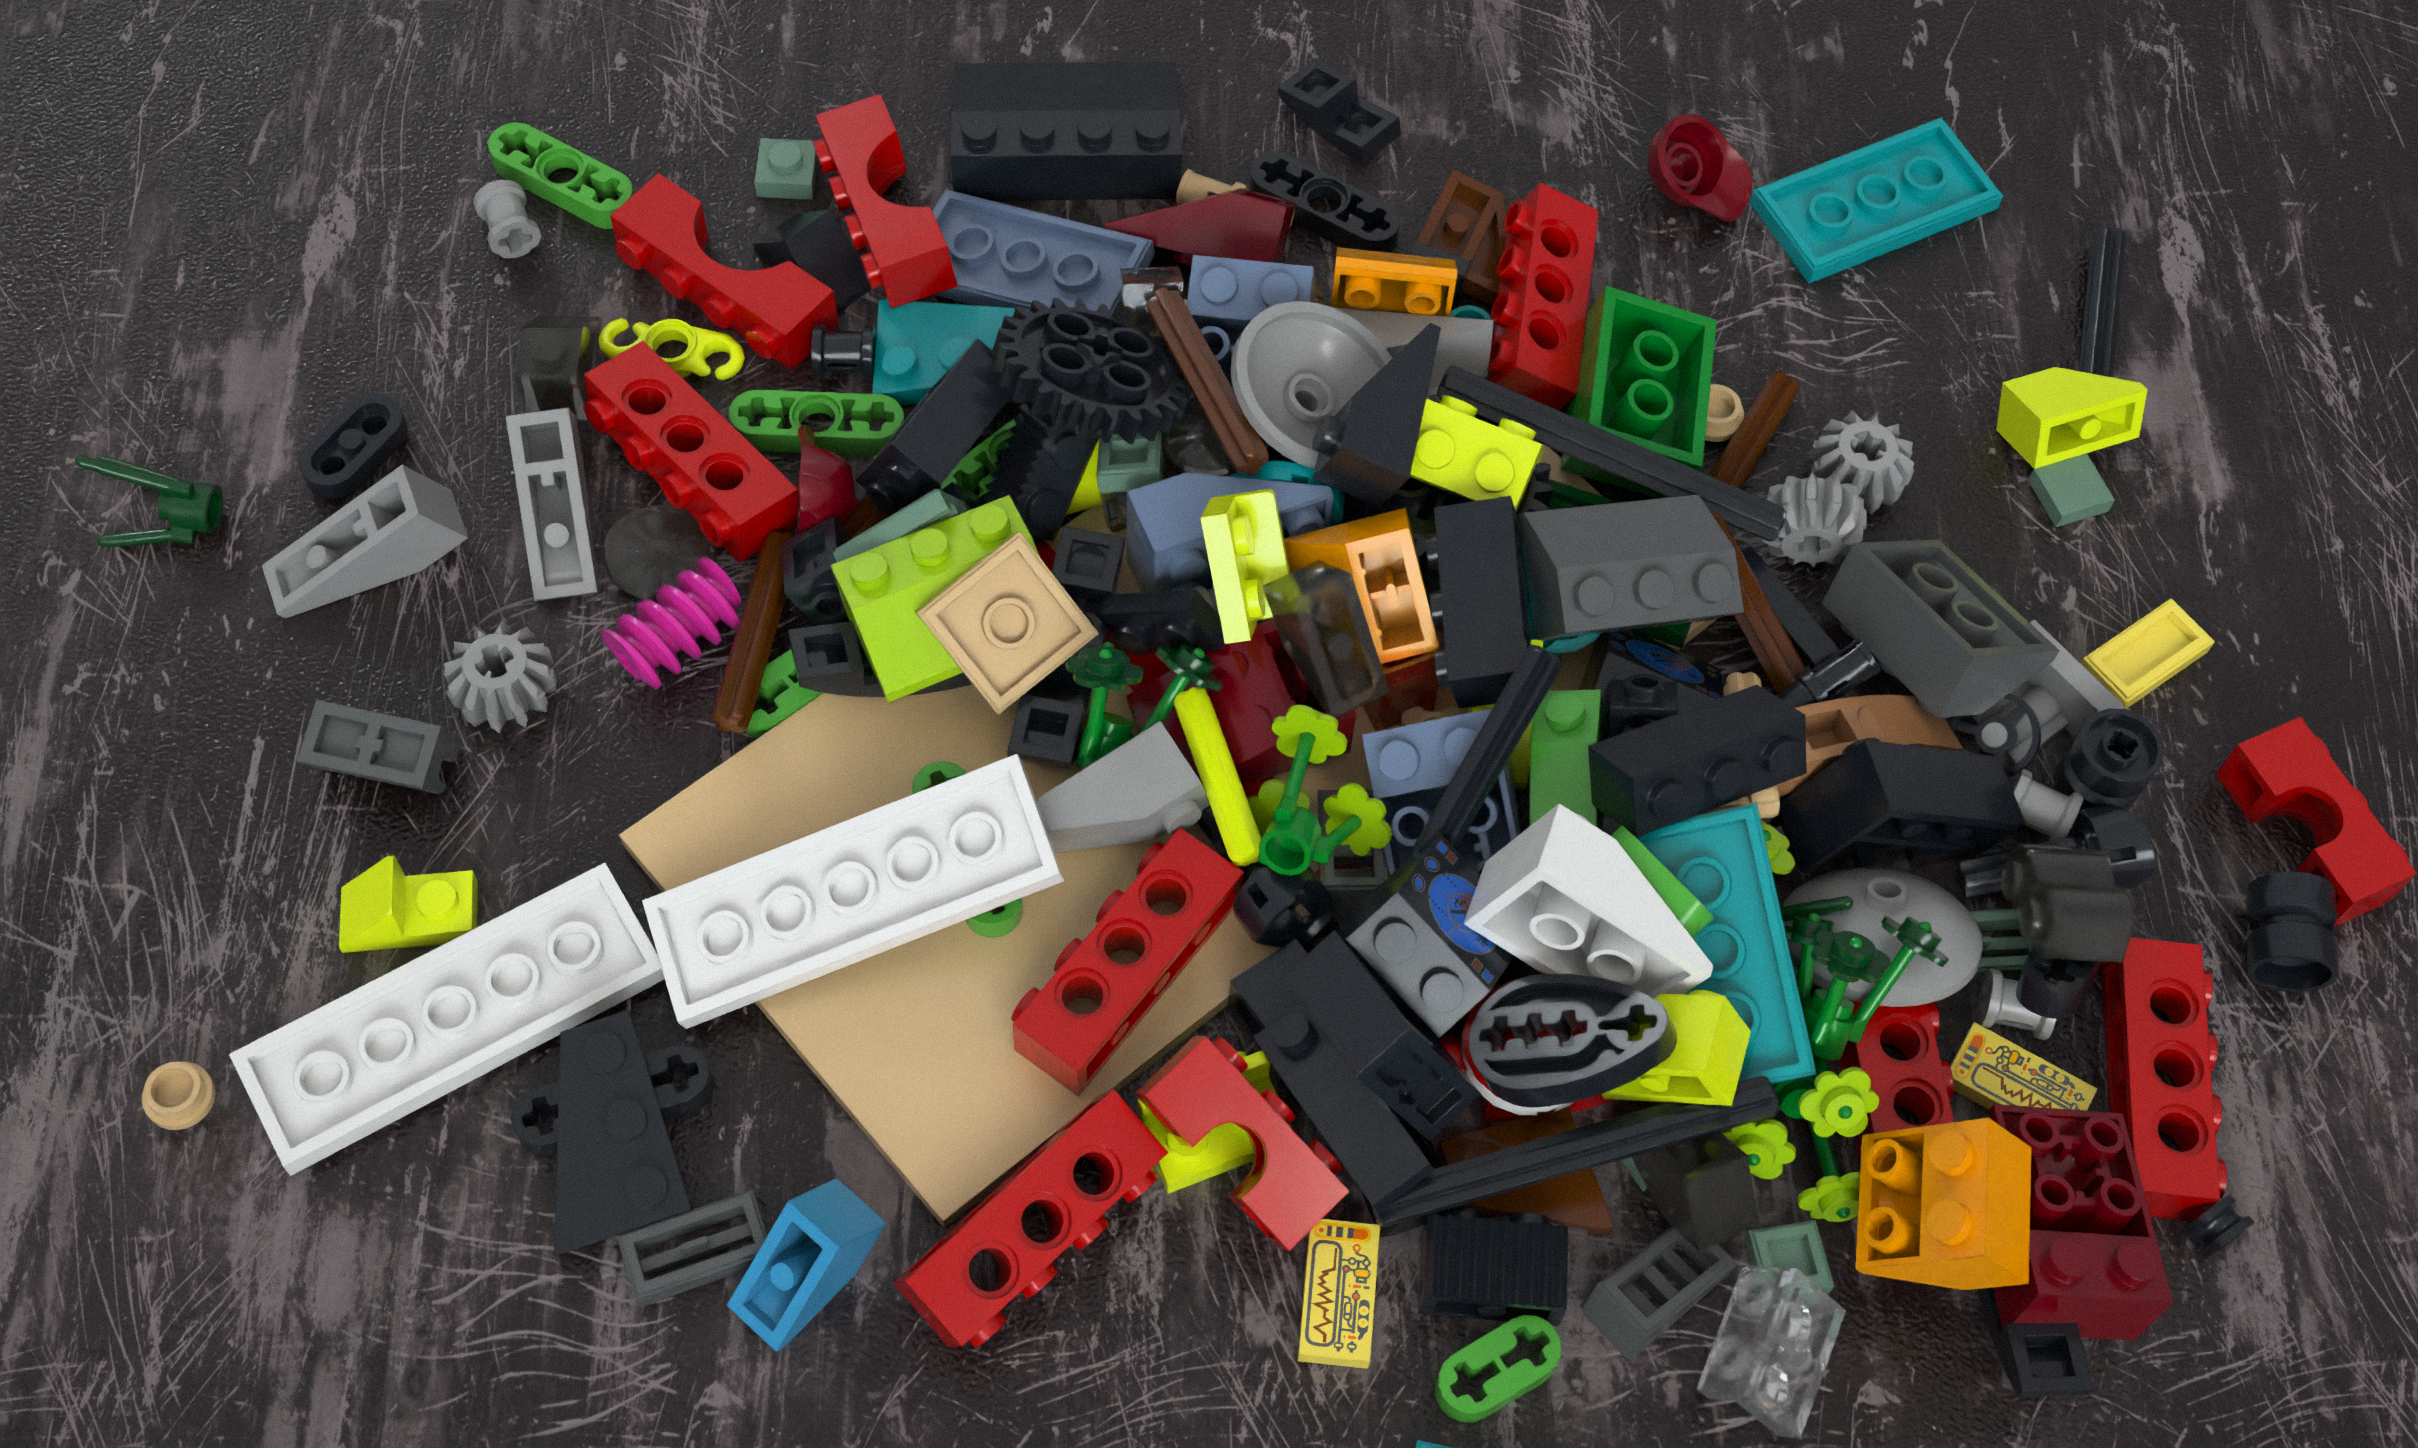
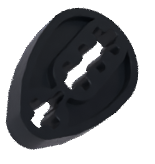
[1469,974,1677,1108]

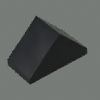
[753,210,871,314]

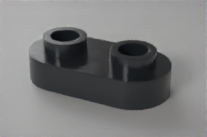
[299,393,408,499]

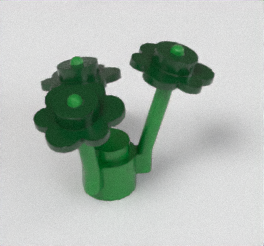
[1066,642,1224,768]
[1785,913,1949,1060]

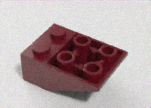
[1126,608,1356,785]
[1990,1104,2174,1340]

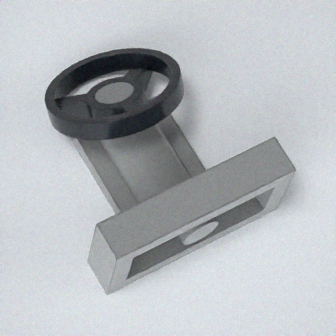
[1949,619,2126,778]

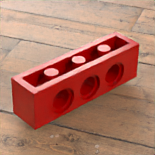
[1487,182,1599,410]
[583,341,798,563]
[1011,828,1244,1097]
[2101,936,2227,1221]
[1838,1000,1954,1166]
[893,1089,1168,1348]

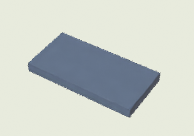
[932,189,1155,318]

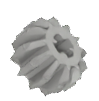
[1809,410,1914,515]
[1762,472,1867,568]
[444,621,557,734]

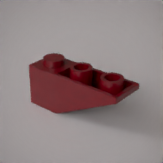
[1104,188,1296,265]

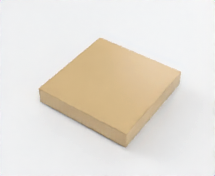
[915,531,1099,715]

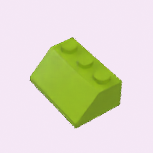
[830,495,1040,703]

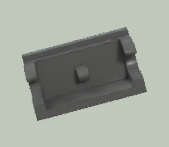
[297,700,461,794]

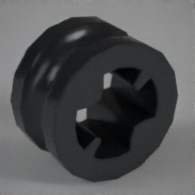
[2181,1194,2255,1260]

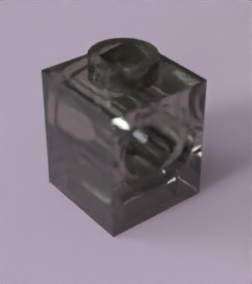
[1120,266,1184,338]

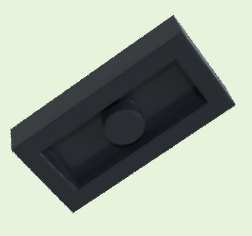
[1095,589,1225,655]

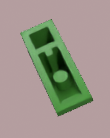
[1530,689,1608,831]

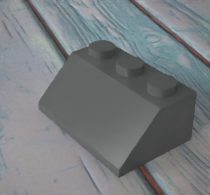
[1519,495,1744,640]
[1822,539,2060,718]

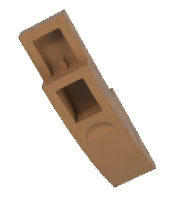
[1777,695,1963,797]

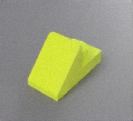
[339,855,478,953]

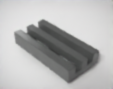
[617,1189,767,1307]

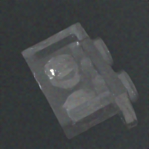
[1697,1265,1846,1439]

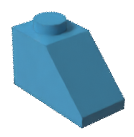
[726,1178,887,1352]

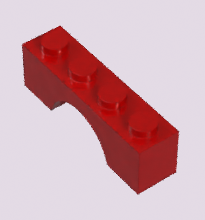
[812,94,957,309]
[610,173,839,371]

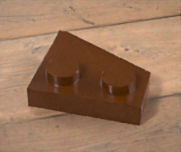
[1416,169,1507,306]
[1437,1107,1614,1238]

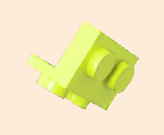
[1410,395,1544,511]

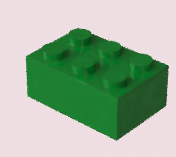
[1561,286,1717,499]

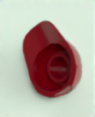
[1646,114,1753,222]
[796,425,858,535]

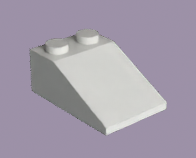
[1463,803,1713,998]

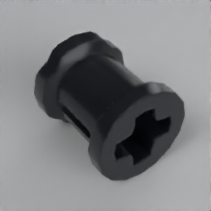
[811,324,876,378]

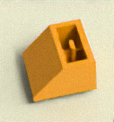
[1330,247,1458,317]
[1284,508,1439,665]
[1855,1118,2031,1290]

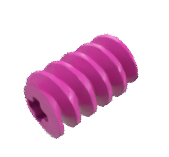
[600,557,742,690]

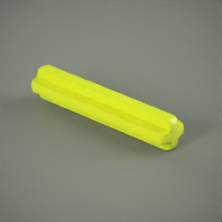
[1173,686,1262,867]

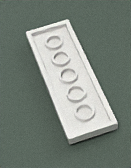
[642,754,1065,1029]
[229,863,665,1176]

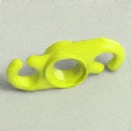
[598,318,745,381]

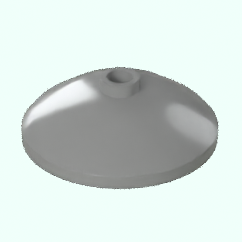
[1231,301,1392,469]
[1782,866,1983,1007]

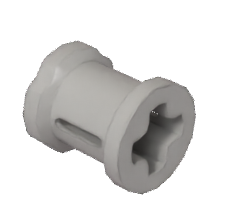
[473,180,541,258]
[2012,769,2084,841]
[1976,968,2057,1040]

